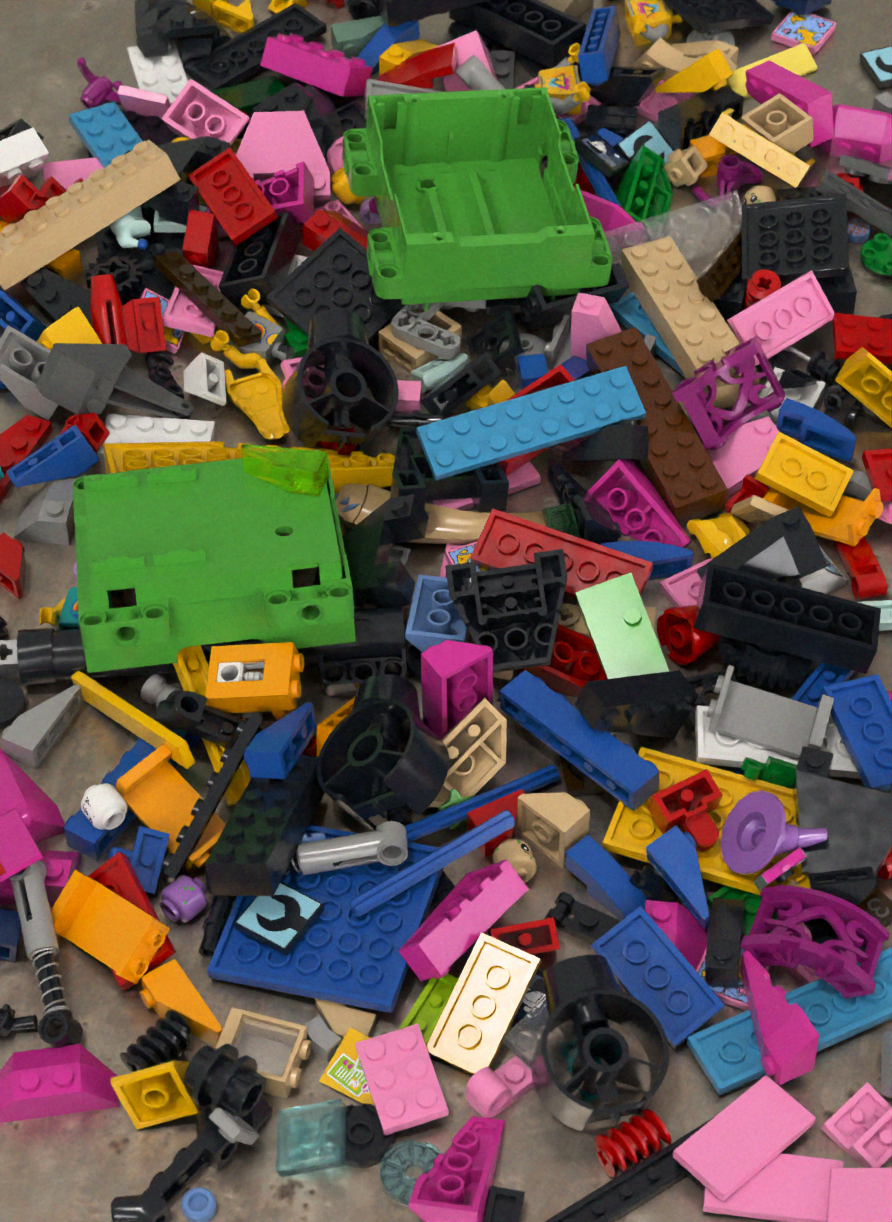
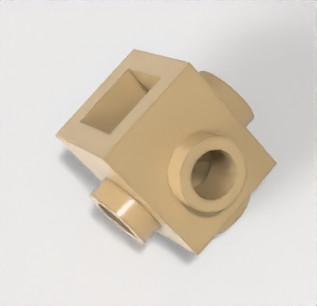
[664,145,708,188]

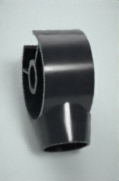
[282,310,399,451]
[317,674,449,831]
[531,954,669,1131]

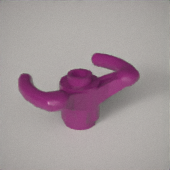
[77,58,124,109]
[692,155,763,210]

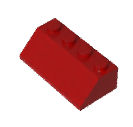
[302,209,369,251]

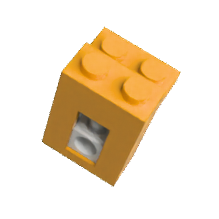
[205,642,304,721]

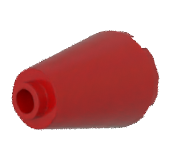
[657,605,721,665]

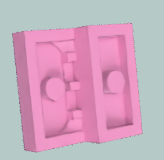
[820,1082,892,1168]

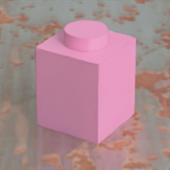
[394,380,422,413]

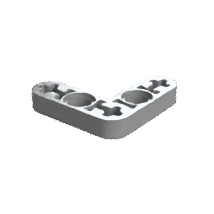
[391,302,461,359]

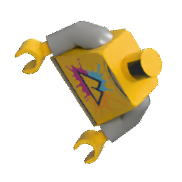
[624,0,683,46]
[524,43,591,115]

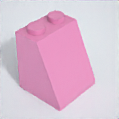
[433,30,497,92]

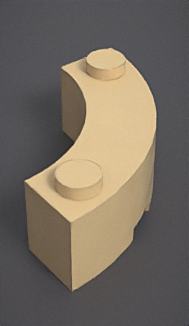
[633,37,737,93]

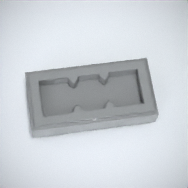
[209,1108,259,1146]

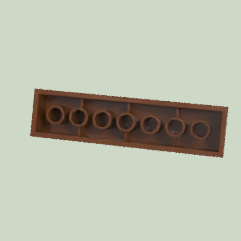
[586,327,728,525]

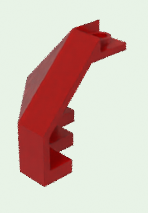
[0,174,84,223]

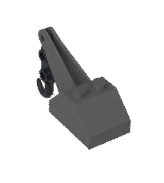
[36,343,194,420]

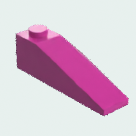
[587,459,692,548]
[645,900,708,970]

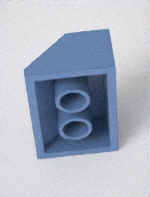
[405,574,469,653]

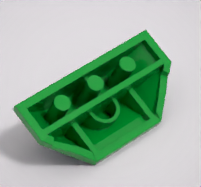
[616,145,673,230]

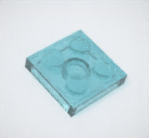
[276,1099,346,1177]

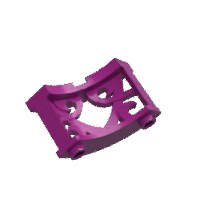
[672,336,786,451]
[740,885,890,999]

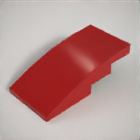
[364,42,457,110]

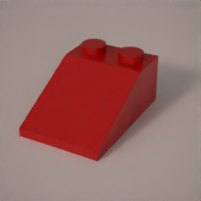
[516,623,606,698]

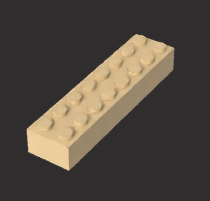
[0,140,181,291]
[621,236,760,409]

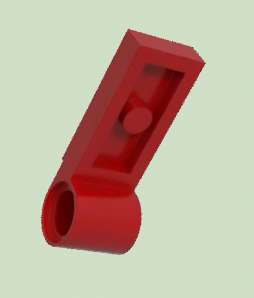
[833,536,887,601]

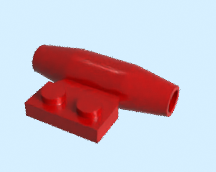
[90,274,166,367]

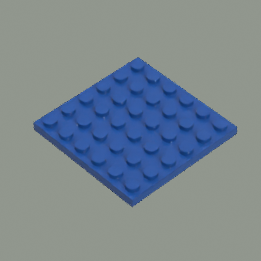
[207,825,444,1013]

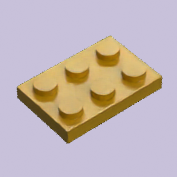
[755,431,854,517]

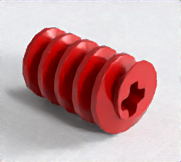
[744,269,781,309]
[594,1109,672,1177]

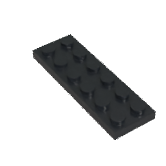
[185,3,327,91]

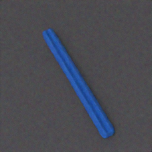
[561,117,621,207]
[404,765,560,842]
[349,810,515,917]

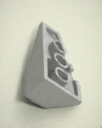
[14,468,92,546]

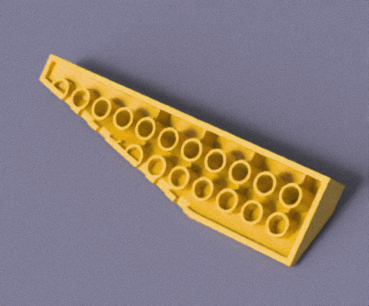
[104,441,395,494]

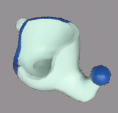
[109,206,151,250]

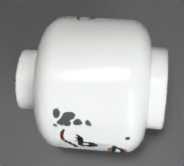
[80,783,127,830]

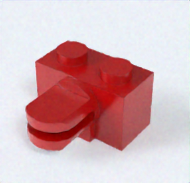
[648,769,723,852]

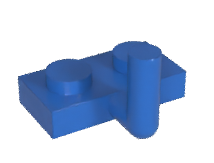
[106,826,170,896]

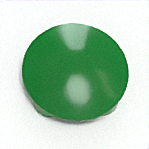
[860,233,892,275]

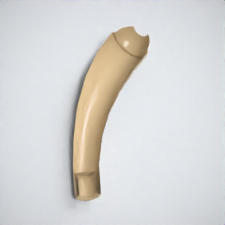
[336,484,574,544]

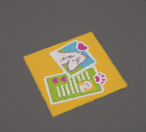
[319,1028,374,1105]

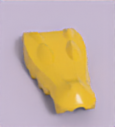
[224,358,291,440]
[687,513,775,580]

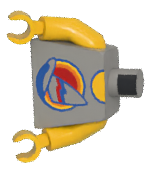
[211,288,293,369]

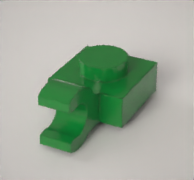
[284,317,308,358]
[741,756,797,789]

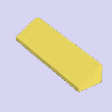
[725,43,817,99]

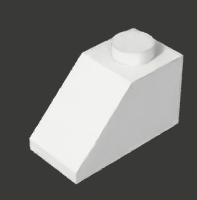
[183,352,226,406]

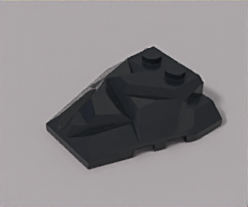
[134,0,232,57]
[238,83,345,168]
[445,549,568,673]

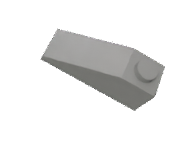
[1,684,84,769]

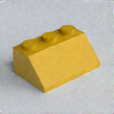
[835,347,892,428]

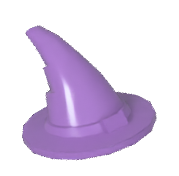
[721,790,828,875]

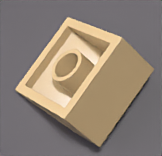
[741,93,814,153]
[517,792,590,868]

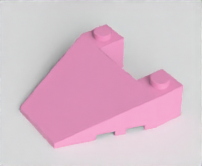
[236,111,332,207]

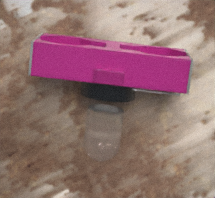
[753,847,806,891]

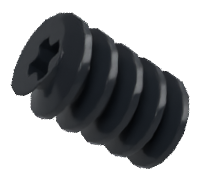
[120,1010,192,1072]

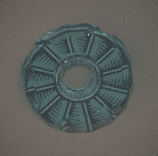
[380,1140,443,1206]

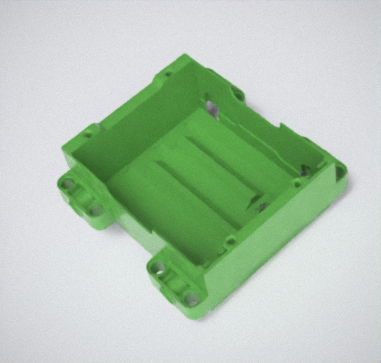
[342,87,613,311]
[73,450,356,673]

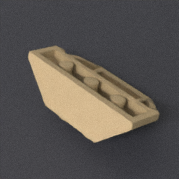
[429,698,507,807]

